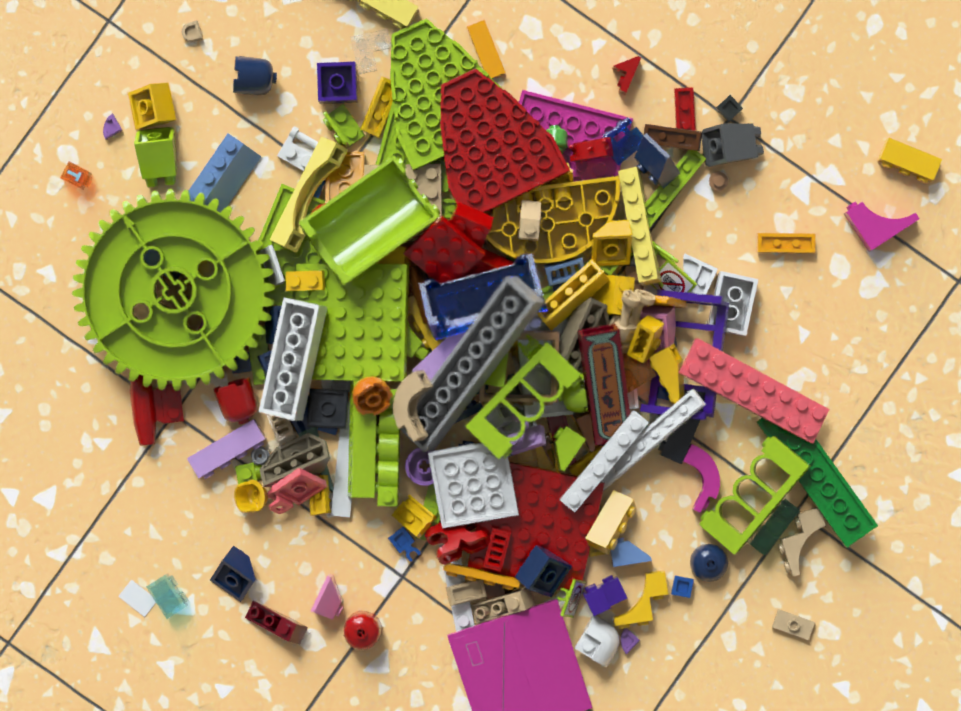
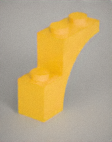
[613,570,668,629]

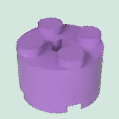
[405,448,435,486]

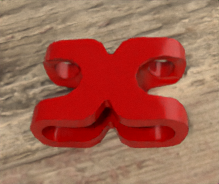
[425,522,490,565]

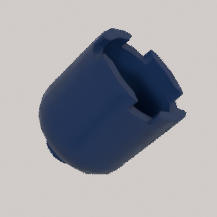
[233,56,277,95]

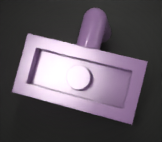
[507,413,546,455]

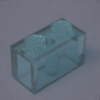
[146,573,189,619]

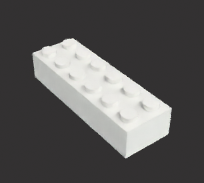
[259,298,327,421]

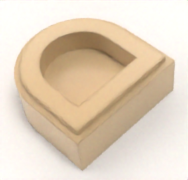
[181,20,203,42]

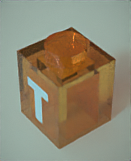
[60,161,93,190]

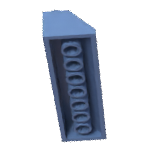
[145,133,261,280]

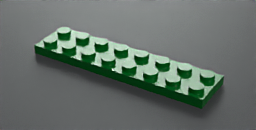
[756,418,878,548]

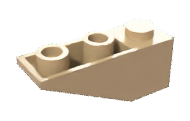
[471,588,535,624]

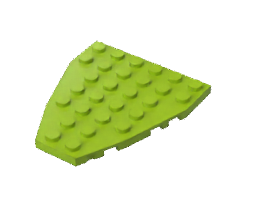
[390,18,502,171]

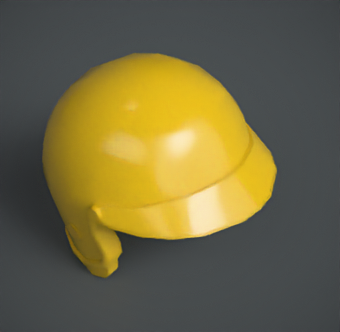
[234,480,268,513]

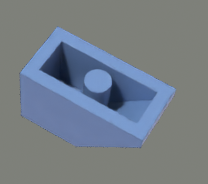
[610,537,652,567]

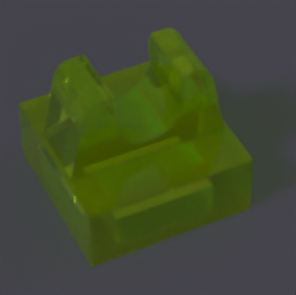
[518,334,543,360]

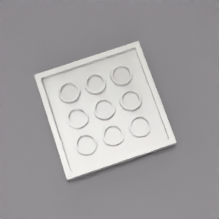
[428,442,519,528]

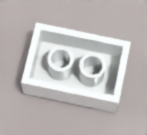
[707,271,758,336]

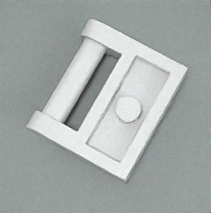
[277,126,318,171]

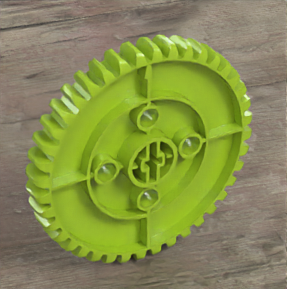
[72,189,275,391]

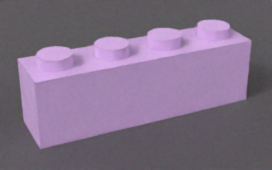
[412,318,473,381]
[187,419,266,479]

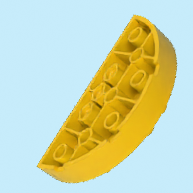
[485,176,620,264]

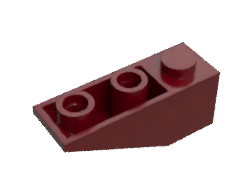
[245,601,308,644]

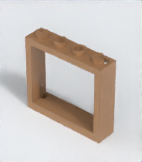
[479,330,559,406]

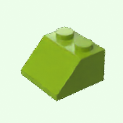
[553,426,586,471]

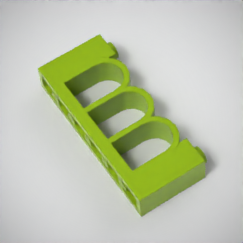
[465,342,581,459]
[378,389,400,506]
[699,436,811,555]

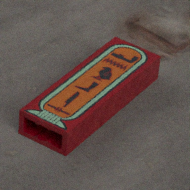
[577,324,630,446]

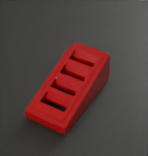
[483,527,511,571]

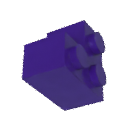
[583,575,627,616]

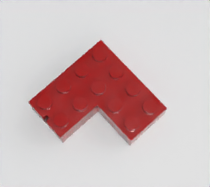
[449,202,514,300]

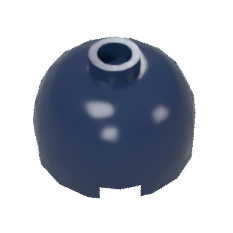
[690,544,728,582]

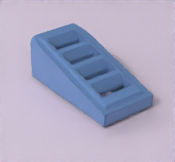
[544,258,584,286]

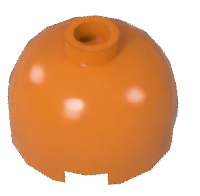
[352,376,392,415]

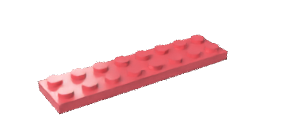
[679,338,830,444]

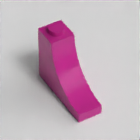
[843,201,920,251]

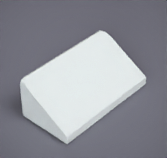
[260,245,285,286]

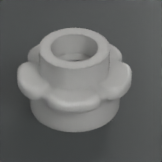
[251,446,270,465]

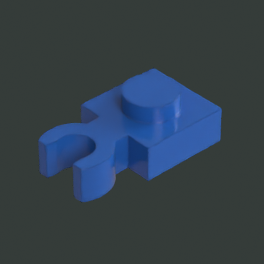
[388,526,421,562]

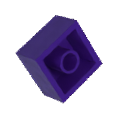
[317,61,358,104]

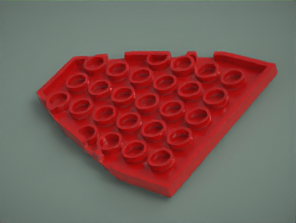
[440,68,570,213]

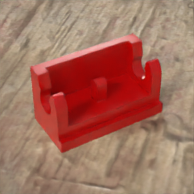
[569,137,613,162]

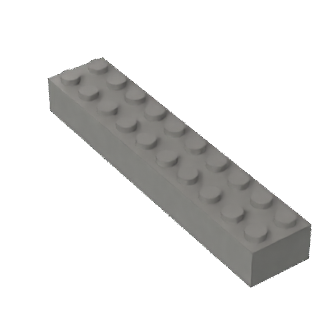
[400,276,545,452]

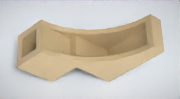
[778,507,826,576]

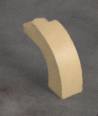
[393,370,433,442]

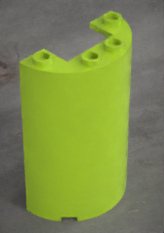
[299,156,441,285]

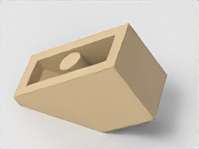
[519,200,541,241]

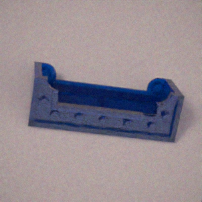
[419,254,548,340]

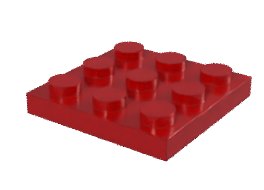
[403,216,486,290]

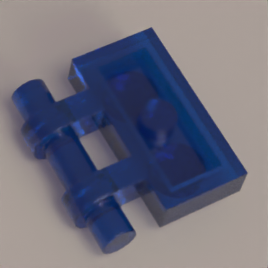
[600,117,644,166]

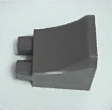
[702,123,764,167]

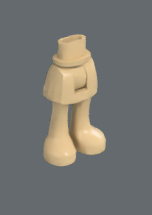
[614,289,656,354]

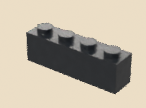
[658,384,706,464]

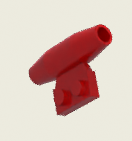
[130,375,184,446]

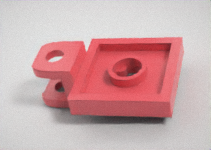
[267,468,327,514]

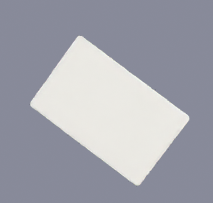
[119,580,157,617]

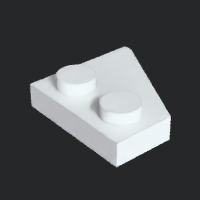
[683,253,718,295]

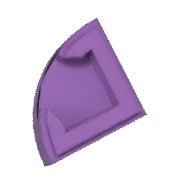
[103,113,123,140]
[620,628,640,654]

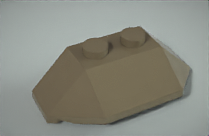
[559,298,609,372]
[260,433,330,487]

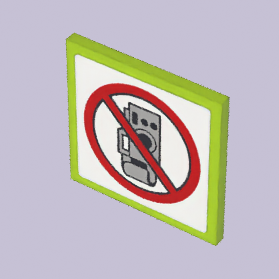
[650,259,697,293]
[557,579,586,618]

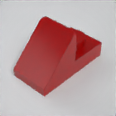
[612,56,641,95]

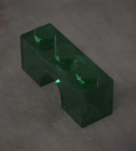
[747,498,800,556]

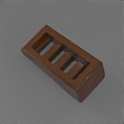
[573,410,595,452]

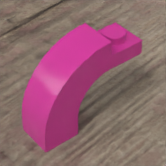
[683,444,720,513]

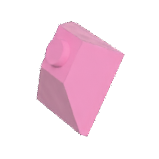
[311,574,343,619]

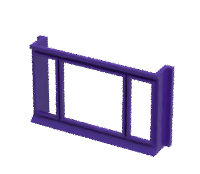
[640,290,729,420]

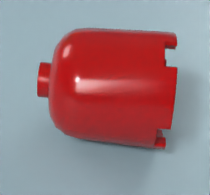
[213,377,258,425]
[344,611,382,650]

